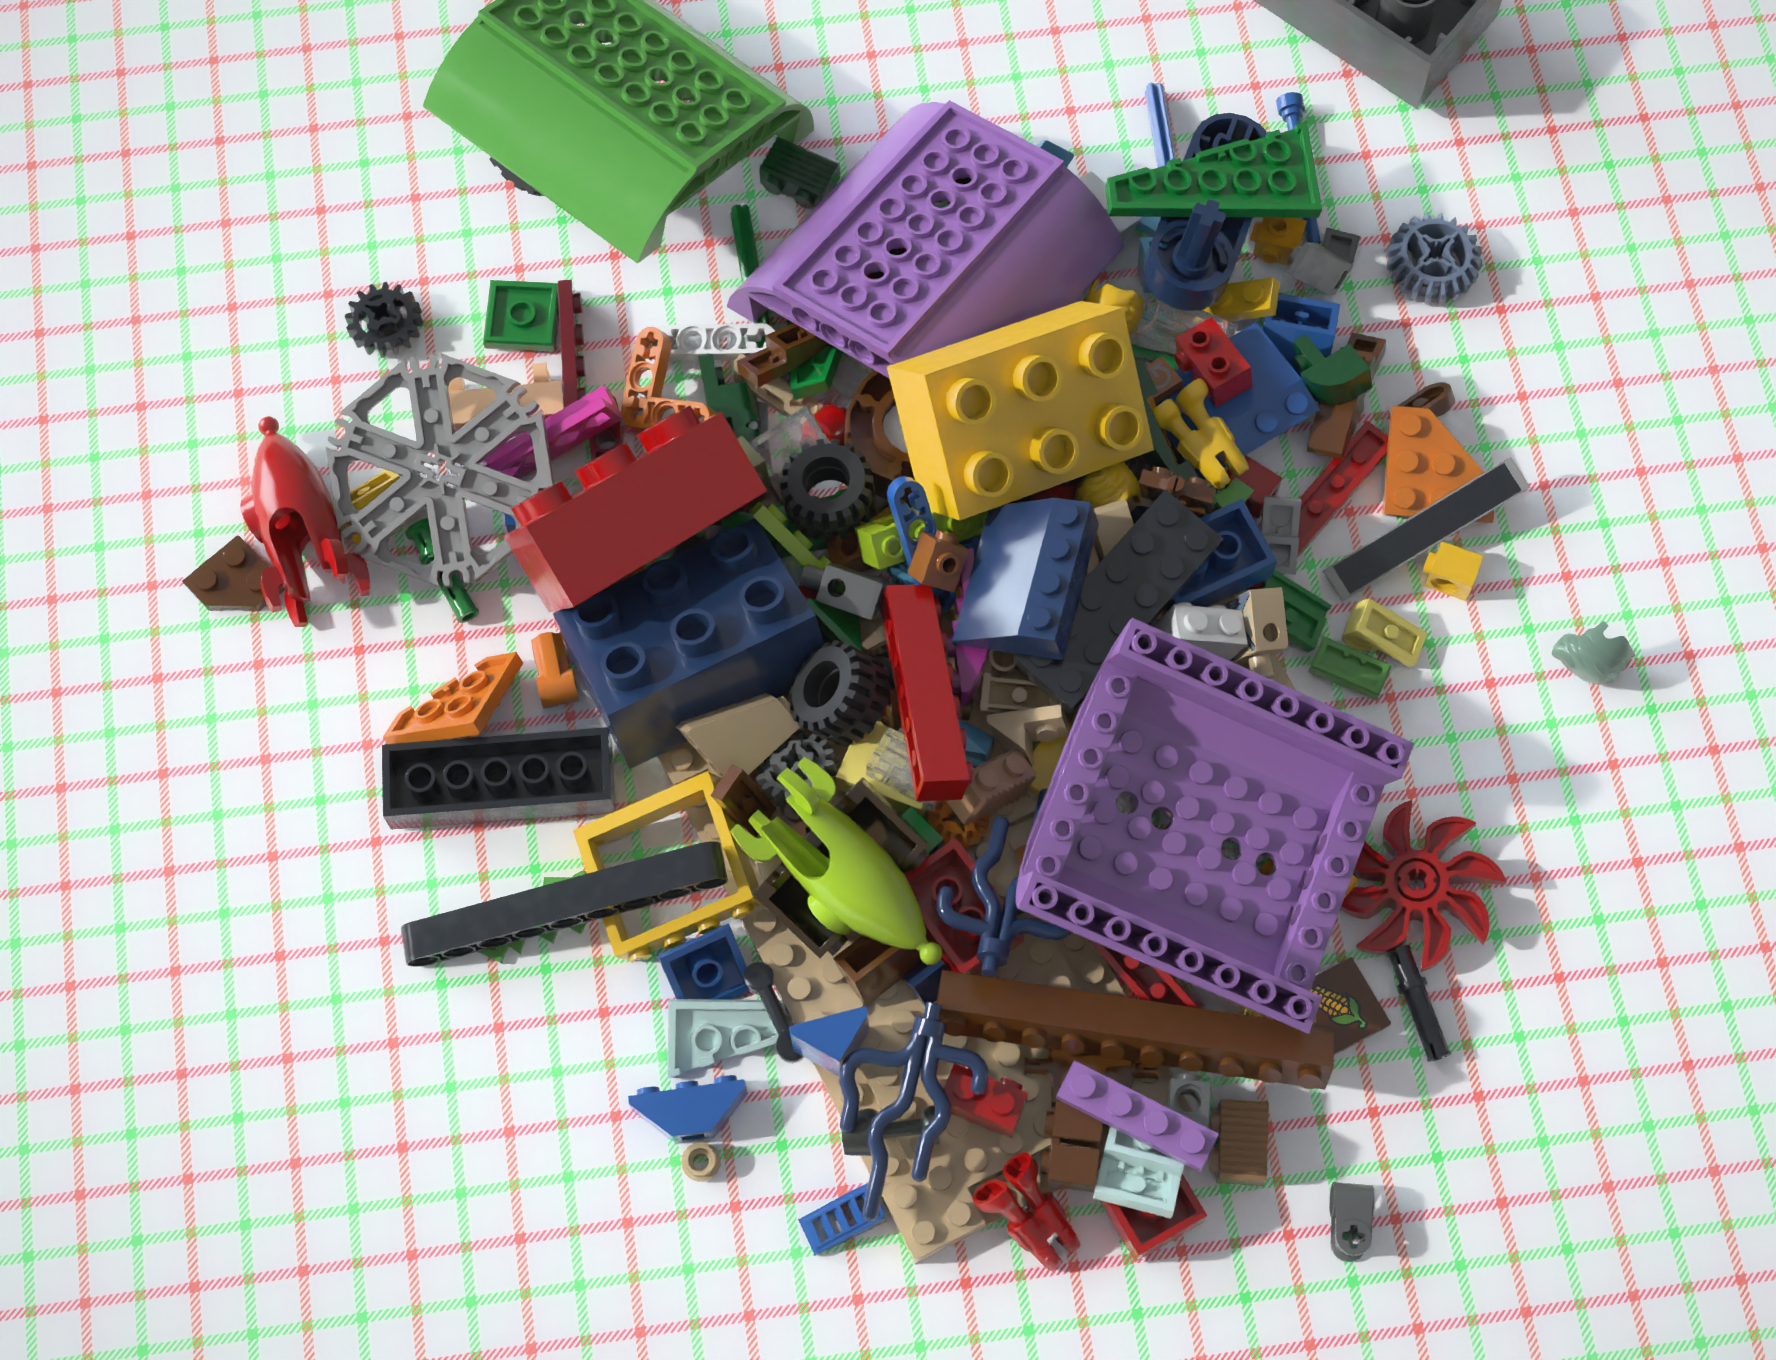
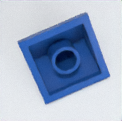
[658,923,748,1000]
[789,1006,869,1077]

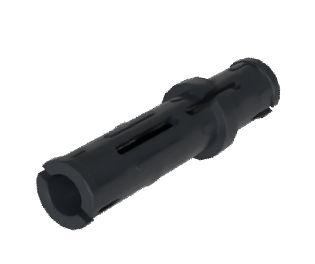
[1386,945,1452,1062]

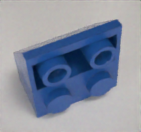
[1262,293,1340,377]

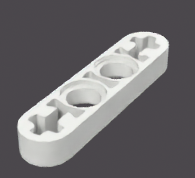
[649,323,775,361]

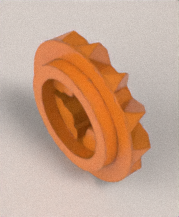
[928,800,989,848]

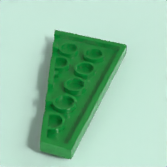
[1105,121,1323,218]

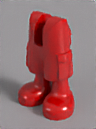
[973,1152,1081,1271]

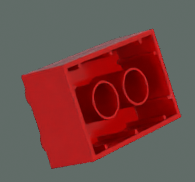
[504,405,767,612]

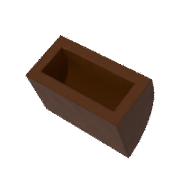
[833,935,922,1006]

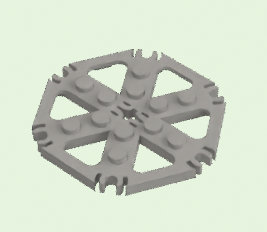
[326,353,555,588]

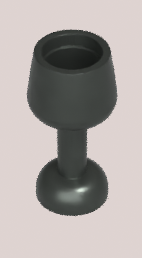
[840,1105,940,1156]

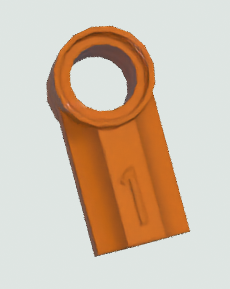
[531,632,579,709]

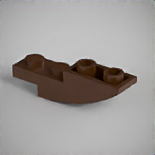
[1307,333,1386,459]

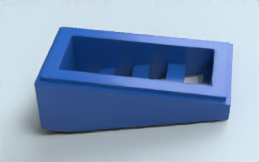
[798,1183,886,1256]

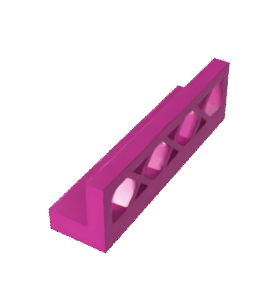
[485,385,623,479]

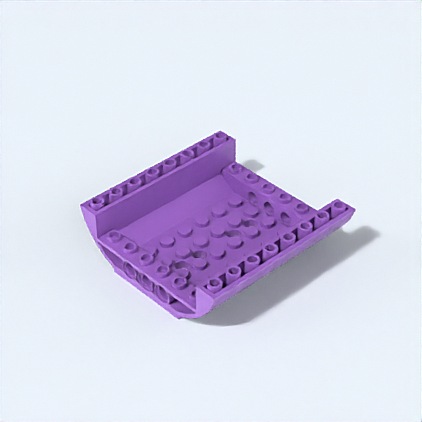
[727,100,1124,379]
[1016,618,1414,1034]

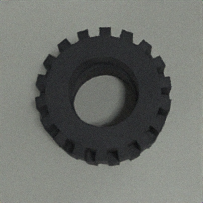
[780,439,875,541]
[789,640,890,746]

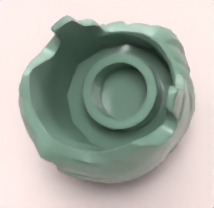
[1551,621,1635,685]

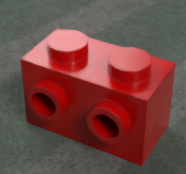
[1174,317,1253,408]
[944,1064,1028,1139]

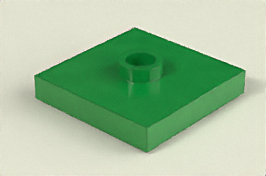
[483,280,559,352]

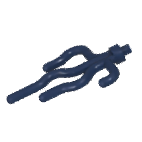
[937,788,1073,977]
[839,1002,988,1221]

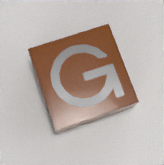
[1146,356,1183,404]

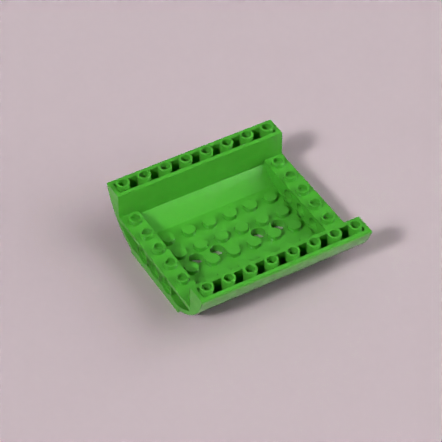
[423,0,814,264]

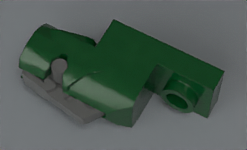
[698,354,768,451]

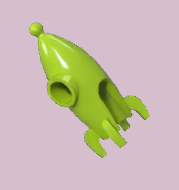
[731,757,942,965]

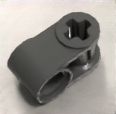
[1329,1182,1375,1263]

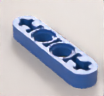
[887,476,956,613]

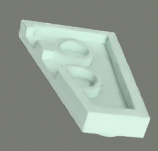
[667,999,785,1079]

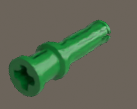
[405,518,479,623]

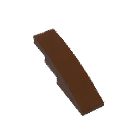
[737,323,829,388]

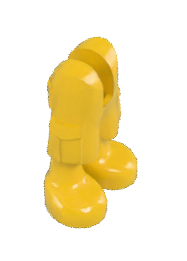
[1152,378,1249,490]

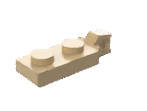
[733,353,823,423]

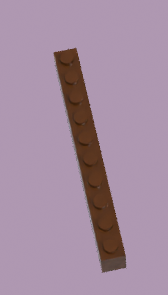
[937,970,1334,1090]

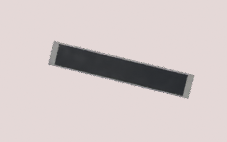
[1322,457,1530,602]

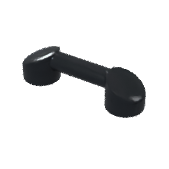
[743,962,805,1064]

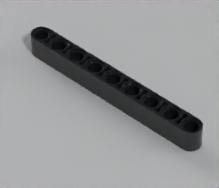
[400,841,728,967]

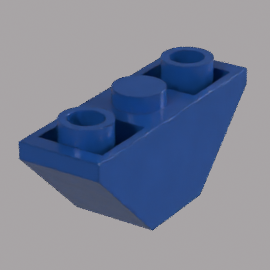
[628,1075,748,1144]

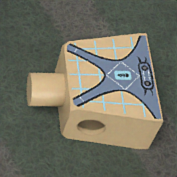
[1222,587,1288,678]

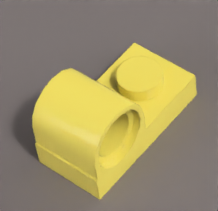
[1341,598,1428,667]

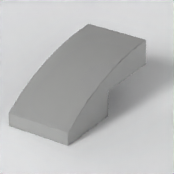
[1261,495,1301,575]

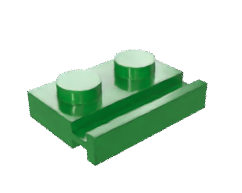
[1259,570,1332,653]

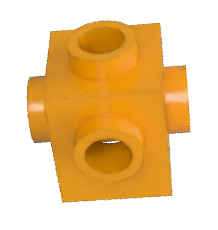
[1249,217,1307,267]

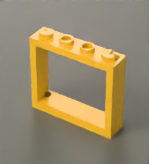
[573,771,762,963]

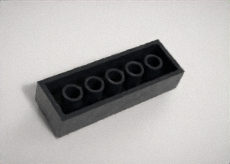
[1013,489,1223,715]
[382,727,616,830]

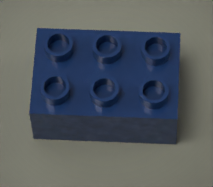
[552,518,824,770]

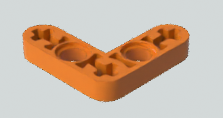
[620,327,716,431]

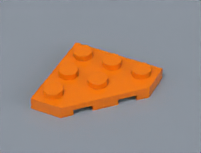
[1382,406,1494,523]
[383,652,523,744]

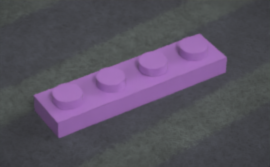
[1056,1060,1219,1172]

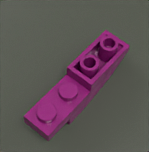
[946,548,990,705]

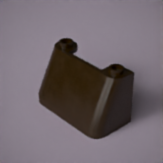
[752,777,929,959]

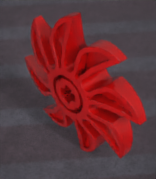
[1340,800,1507,972]

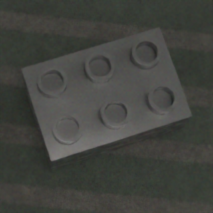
[1253,0,1502,109]

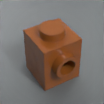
[907,529,969,592]

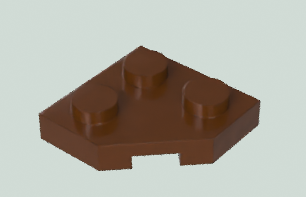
[182,535,286,612]

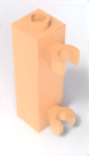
[448,362,564,433]

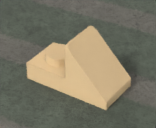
[987,704,1070,766]

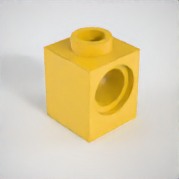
[1422,541,1484,601]

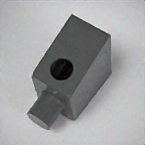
[800,563,891,620]

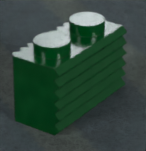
[759,137,840,209]

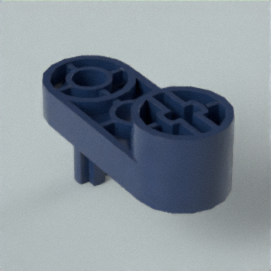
[1143,113,1267,311]

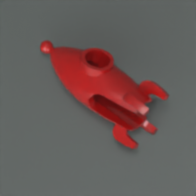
[240,416,370,628]

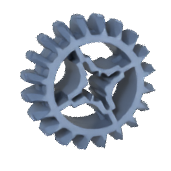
[1386,212,1482,305]

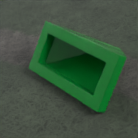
[807,598,862,651]

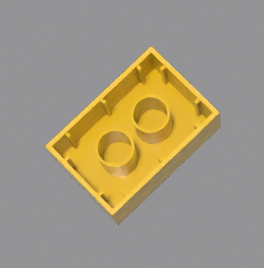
[887,301,1154,520]

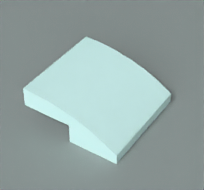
[1093,1127,1184,1218]

